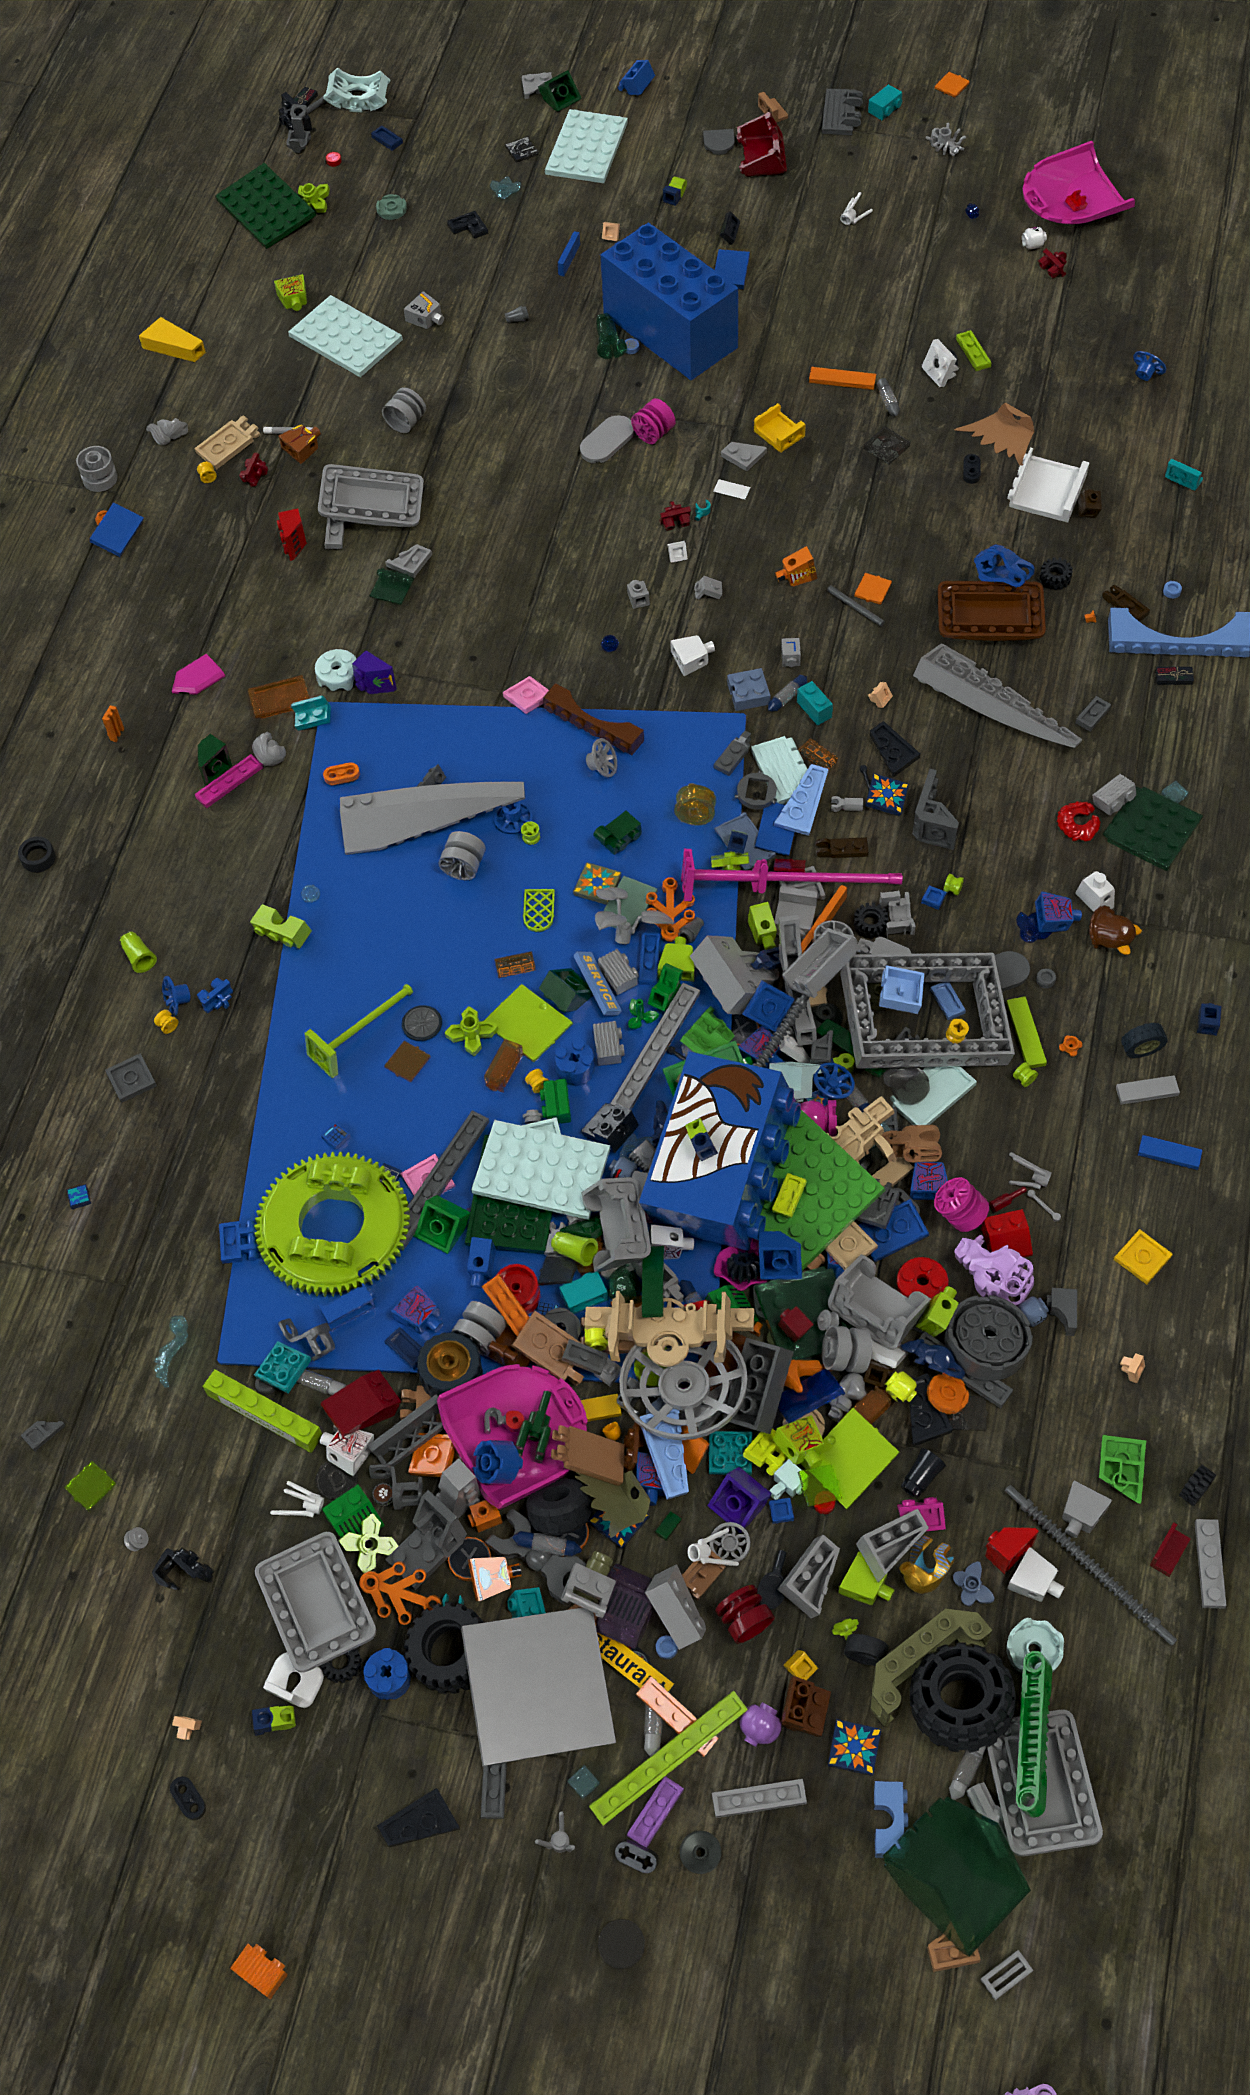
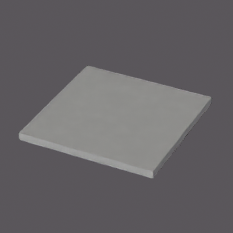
[461,1608,616,1766]

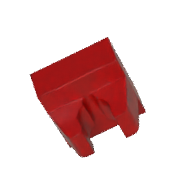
[1065,190,1088,212]

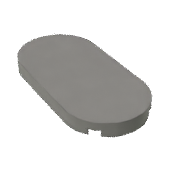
[580,415,634,463]

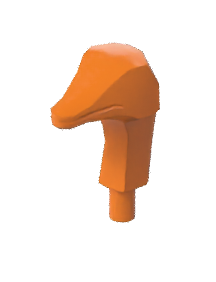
[784,1359,832,1393]

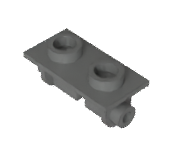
[417,764,446,787]

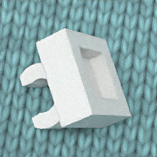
[667,541,688,563]

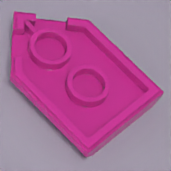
[172,654,225,695]

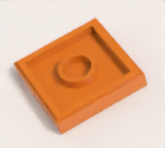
[408,1433,456,1477]

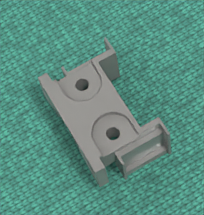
[879,890,916,939]

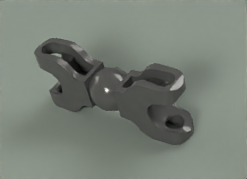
[485,1509,586,1606]

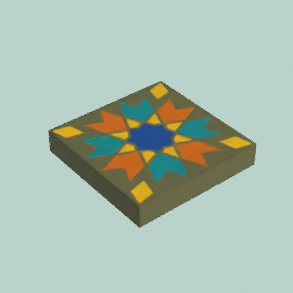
[573,862,622,905]

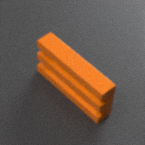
[102,705,124,742]

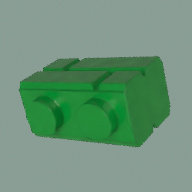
[540,1079,571,1124]

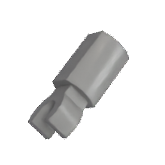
[831,796,863,812]
[544,1222,566,1258]

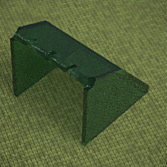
[883,1797,1031,1957]

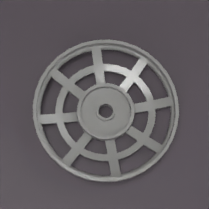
[619,1336,748,1440]

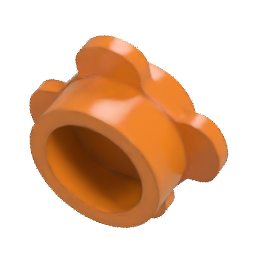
[1059,1035,1082,1057]

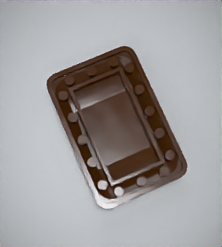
[938,581,1046,641]

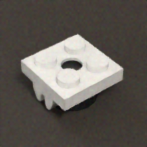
[922,339,959,387]

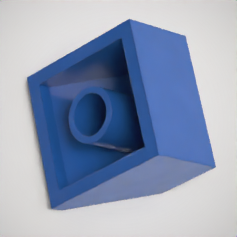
[759,1231,802,1280]

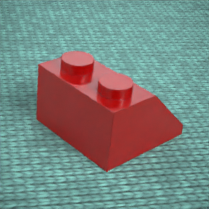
[981,1209,1033,1258]
[985,1527,1039,1574]

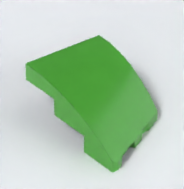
[680,1006,735,1054]
[1099,1435,1146,1504]

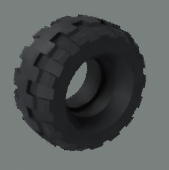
[910,1642,1015,1753]

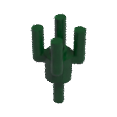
[515,1391,552,1463]

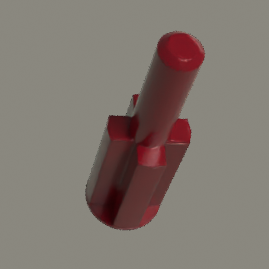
[989,1186,1027,1213]

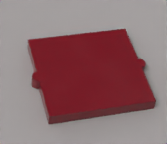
[774,859,806,873]

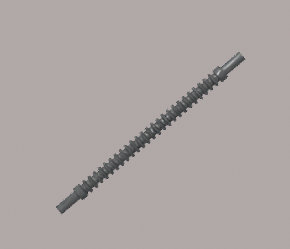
[753,994,810,1067]
[1005,1485,1177,1646]

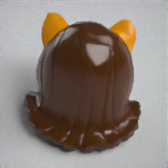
[1089,905,1142,955]

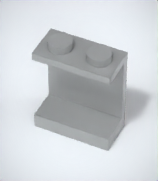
[774,886,818,939]

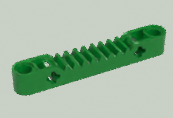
[1016,1651,1052,1818]

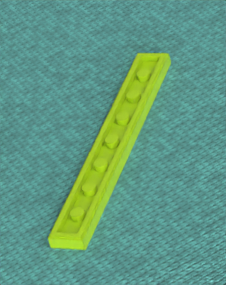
[589,1691,748,1826]

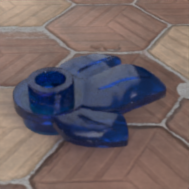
[1016,912,1052,943]

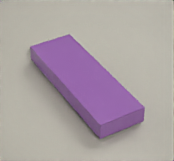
[627,1776,684,1847]

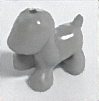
[805,1371,867,1423]

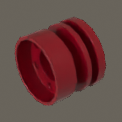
[716,1585,775,1644]

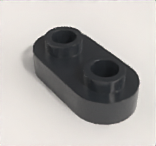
[963,454,981,484]
[170,1776,206,1820]

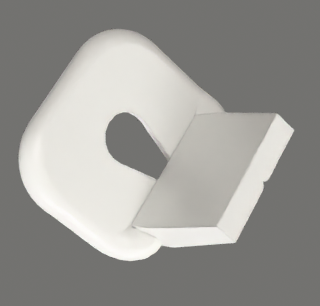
[263,1652,324,1708]

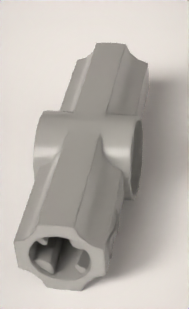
[966,1782,1012,1857]

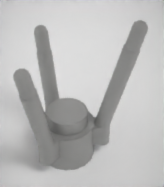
[1009,1152,1052,1190]
[535,1811,575,1853]

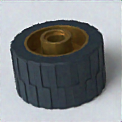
[417,1332,483,1398]

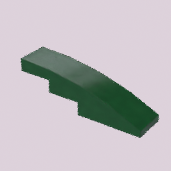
[816,1019,888,1078]
[642,1246,665,1318]

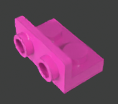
[897,1497,946,1531]

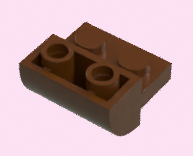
[781,1676,831,1737]

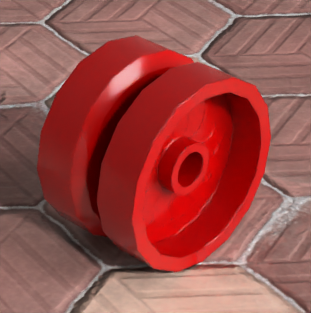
[496,1264,541,1314]

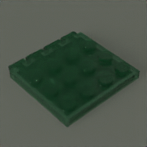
[1103,786,1203,871]
[754,1266,855,1360]

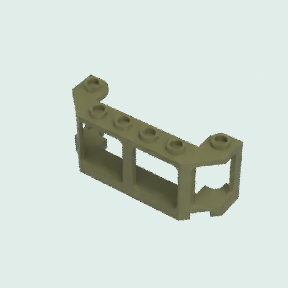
[870,1609,993,1727]

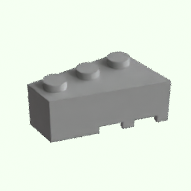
[436,1459,482,1518]
[856,1509,929,1582]
[777,1535,840,1618]
[645,1564,706,1650]

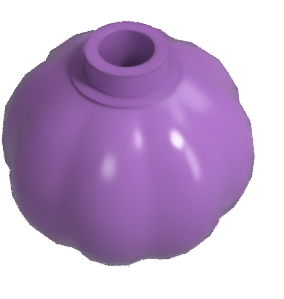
[740,1702,781,1747]

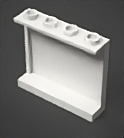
[1008,448,1089,522]

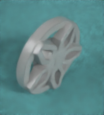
[710,1522,751,1562]

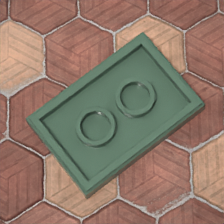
[604,876,658,935]

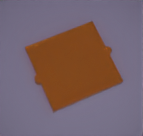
[385,1041,430,1082]

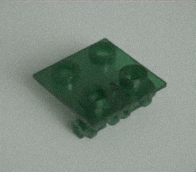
[369,568,414,605]

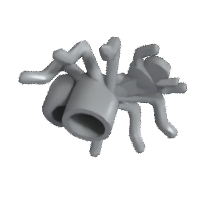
[926,123,966,156]

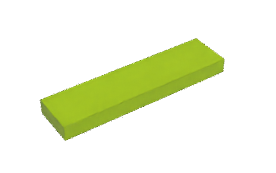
[1006,997,1047,1069]

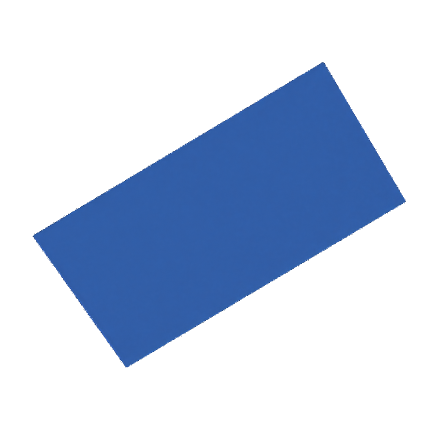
[217,702,746,1386]

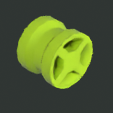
[521,821,540,845]
[943,873,964,896]
[1013,1062,1038,1087]

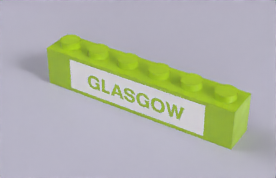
[203,1369,322,1453]

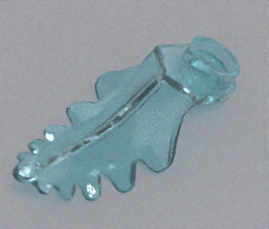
[154,1315,188,1388]

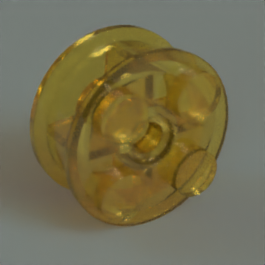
[674,783,716,825]

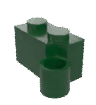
[593,810,642,855]

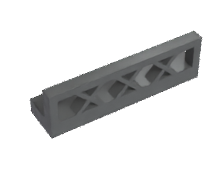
[368,1394,444,1467]

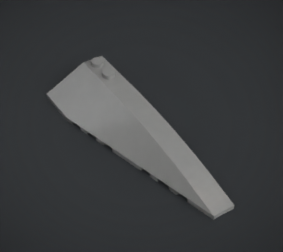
[913,643,1082,748]
[340,782,525,855]

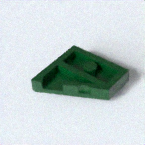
[560,1214,603,1239]

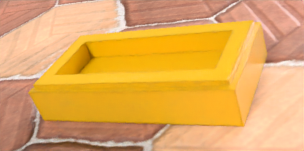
[581,1394,622,1422]

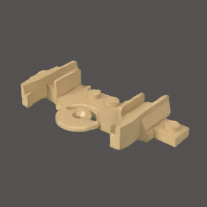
[827,1096,897,1163]
[585,1291,754,1367]

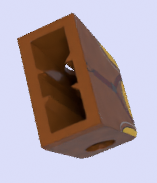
[279,425,321,464]

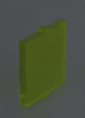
[64,1461,116,1511]
[798,1464,842,1507]

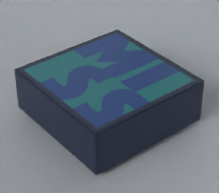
[67,1184,91,1210]

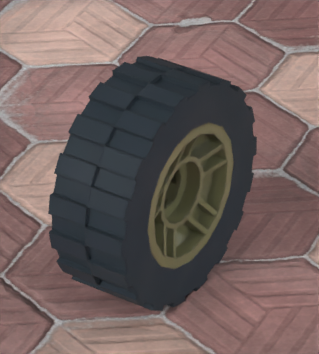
[1121,1023,1168,1058]

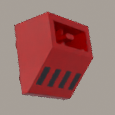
[277,508,307,561]

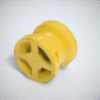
[197,462,217,483]
[154,1010,179,1034]
[946,1019,969,1044]
[525,1069,549,1093]

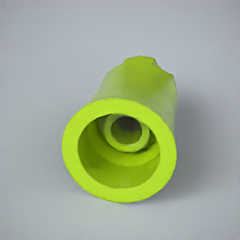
[120,932,157,973]
[551,1232,598,1266]

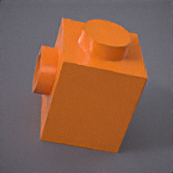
[468,1500,502,1533]

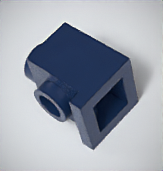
[1197,1003,1221,1036]

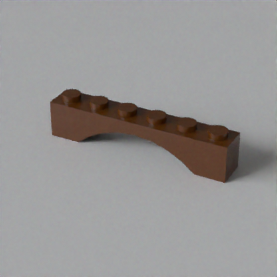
[543,683,644,755]

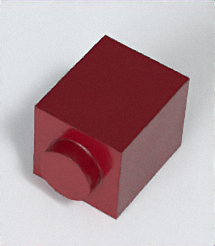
[778,1306,814,1343]

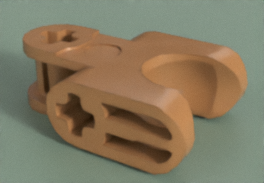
[881,1125,942,1162]

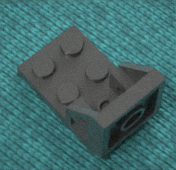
[913,769,959,850]
[385,1490,467,1590]

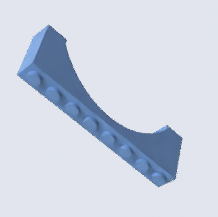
[1108,608,1250,657]

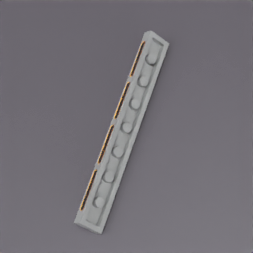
[611,983,700,1110]

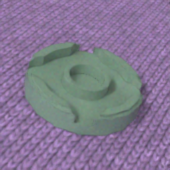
[376,194,407,220]

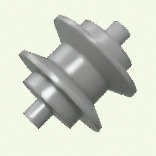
[817,1310,839,1330]
[124,1527,149,1551]

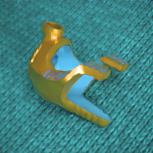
[899,1535,954,1594]

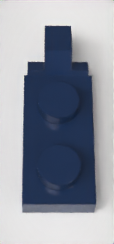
[751,947,782,970]

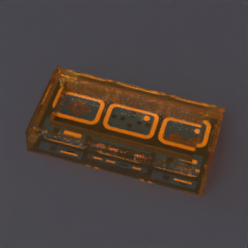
[798,738,838,770]
[495,951,536,978]

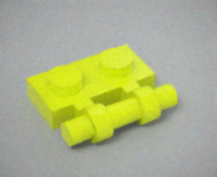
[743,1429,789,1476]

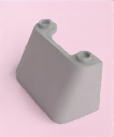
[581,1177,651,1272]
[828,1254,931,1349]

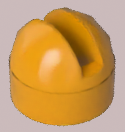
[602,1422,621,1440]

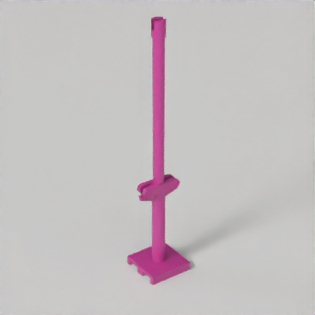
[681,848,903,901]

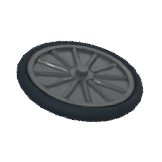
[402,1005,442,1041]

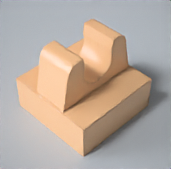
[602,222,620,241]
[868,682,893,708]
[1120,1353,1145,1383]
[172,1716,202,1740]

